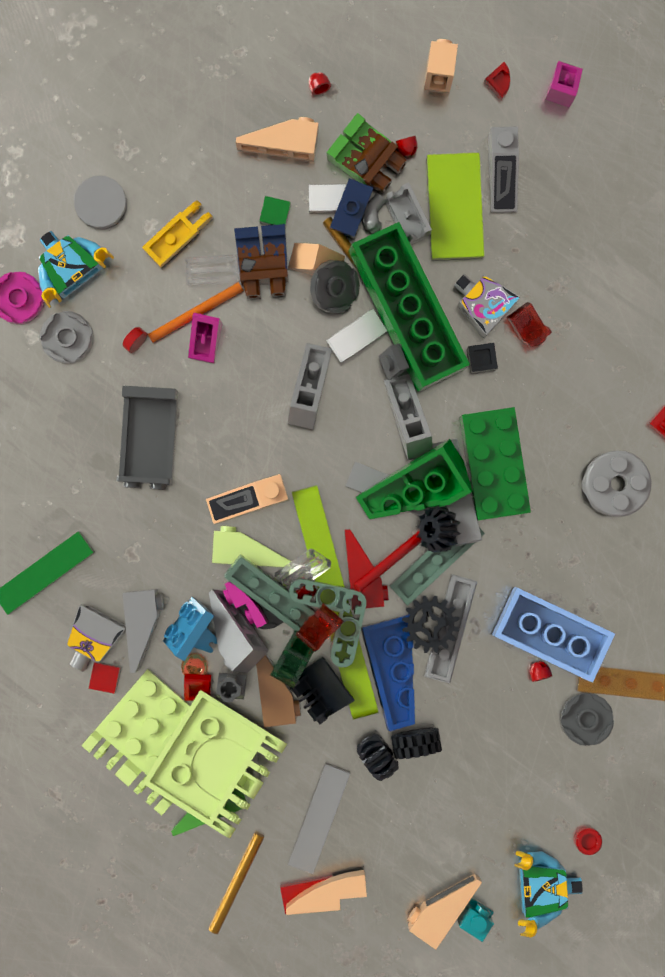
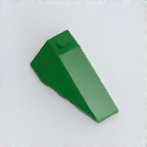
[356,439,472,519]

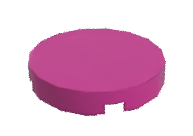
[0,271,44,324]

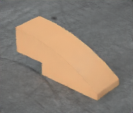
[286,870,367,915]

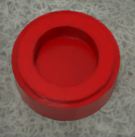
[123,327,148,353]
[574,827,602,855]

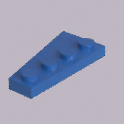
[361,614,415,731]

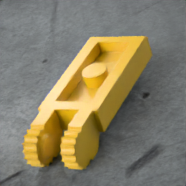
[142,201,213,268]

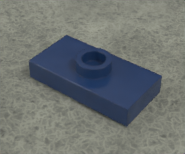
[330,178,373,238]

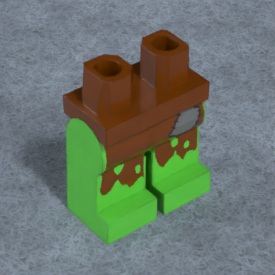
[326,113,407,193]

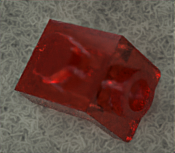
[507,302,552,347]
[296,603,344,652]

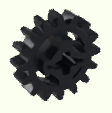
[402,596,460,653]

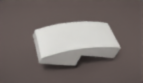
[326,309,387,362]

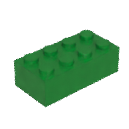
[459,407,531,521]

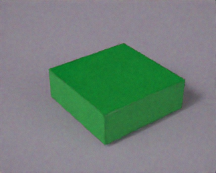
[259,196,291,227]

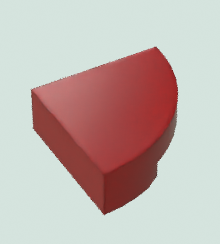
[484,62,510,100]

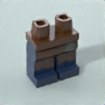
[234,224,289,299]

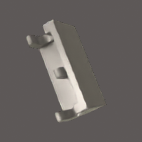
[385,182,432,245]

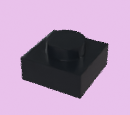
[467,343,498,373]

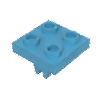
[163,597,218,661]

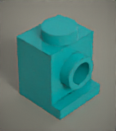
[457,898,494,942]

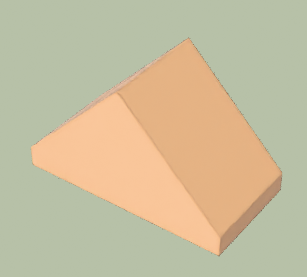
[288,243,345,275]

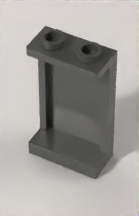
[117,386,178,490]

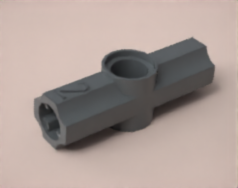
[216,671,246,702]

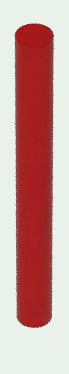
[353,531,422,592]

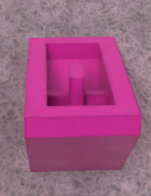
[545,61,583,108]
[188,313,223,363]

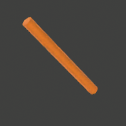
[148,282,244,343]

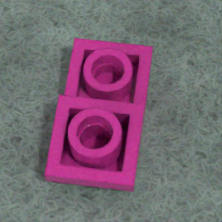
[223,582,269,628]

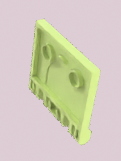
[82,669,191,816]
[143,690,287,838]

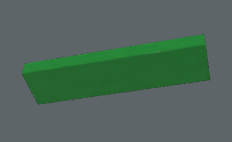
[0,531,95,615]

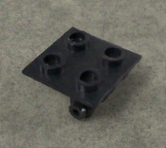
[288,657,355,725]

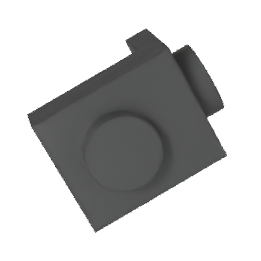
[379,343,409,380]

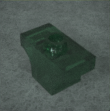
[270,630,318,688]

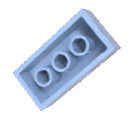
[492,587,615,683]

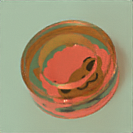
[181,653,208,676]

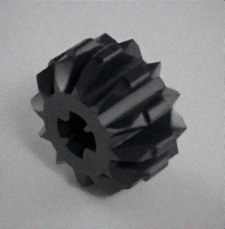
[416,507,461,552]
[357,733,399,781]

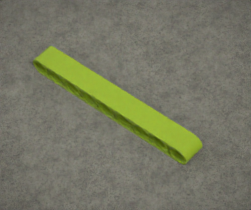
[292,485,379,720]

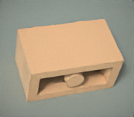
[424,39,458,92]

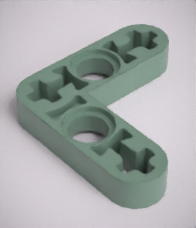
[289,578,366,667]

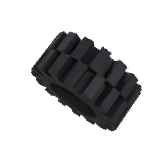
[391,728,442,759]

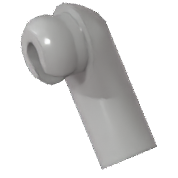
[362,193,386,233]

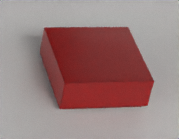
[88,662,121,694]
[184,674,212,701]

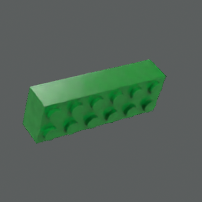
[348,222,470,392]

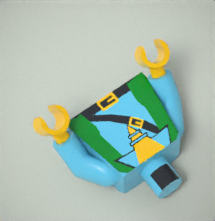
[38,231,114,308]
[514,851,583,938]

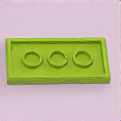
[427,153,484,260]

